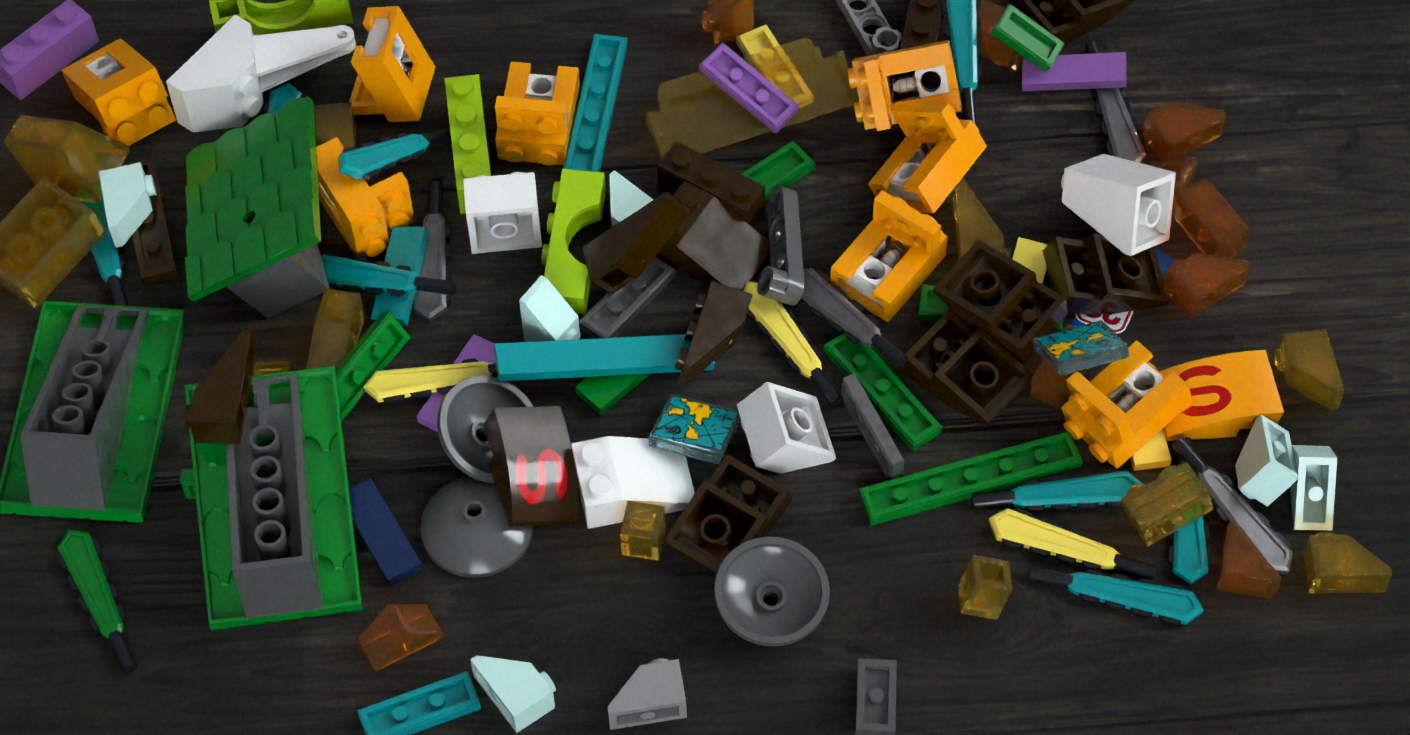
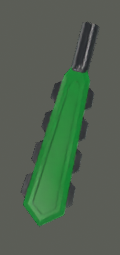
[56,529,137,674]

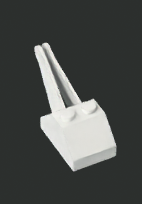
[166,15,356,133]

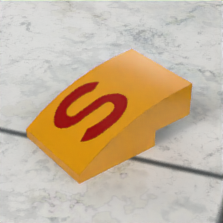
[1151,350,1284,441]

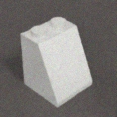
[1061,154,1176,256]

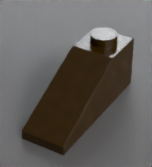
[185,329,257,444]

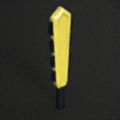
[743,281,843,407]
[363,358,498,404]
[988,508,1158,580]

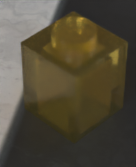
[620,501,666,561]
[958,555,1012,620]

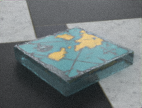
[1033,320,1129,376]
[648,393,740,464]

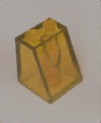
[3,115,130,203]

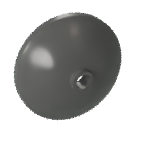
[437,375,534,483]
[420,476,533,578]
[714,537,830,646]

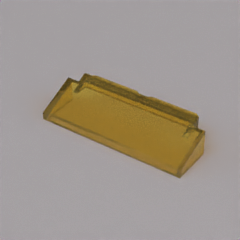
[644,38,859,159]

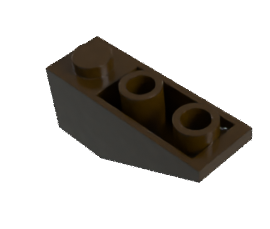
[582,191,689,294]
[675,281,753,387]

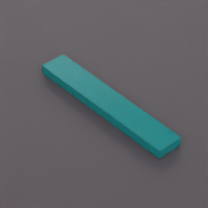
[563,34,628,172]
[493,334,715,381]

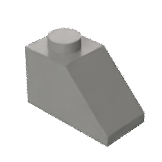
[607,658,687,730]

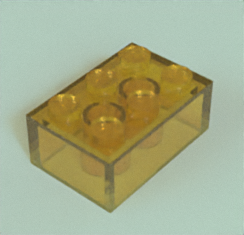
[0,176,107,309]

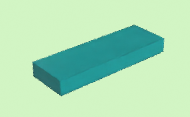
[370,227,429,326]
[357,671,481,735]

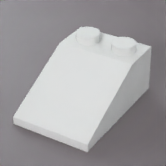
[571,436,695,529]

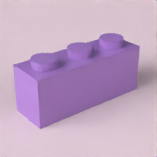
[0,0,99,101]

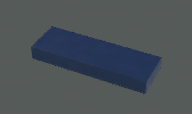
[349,478,423,586]

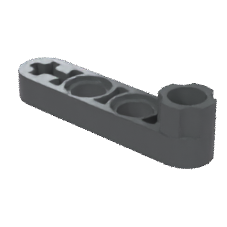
[757,185,804,306]

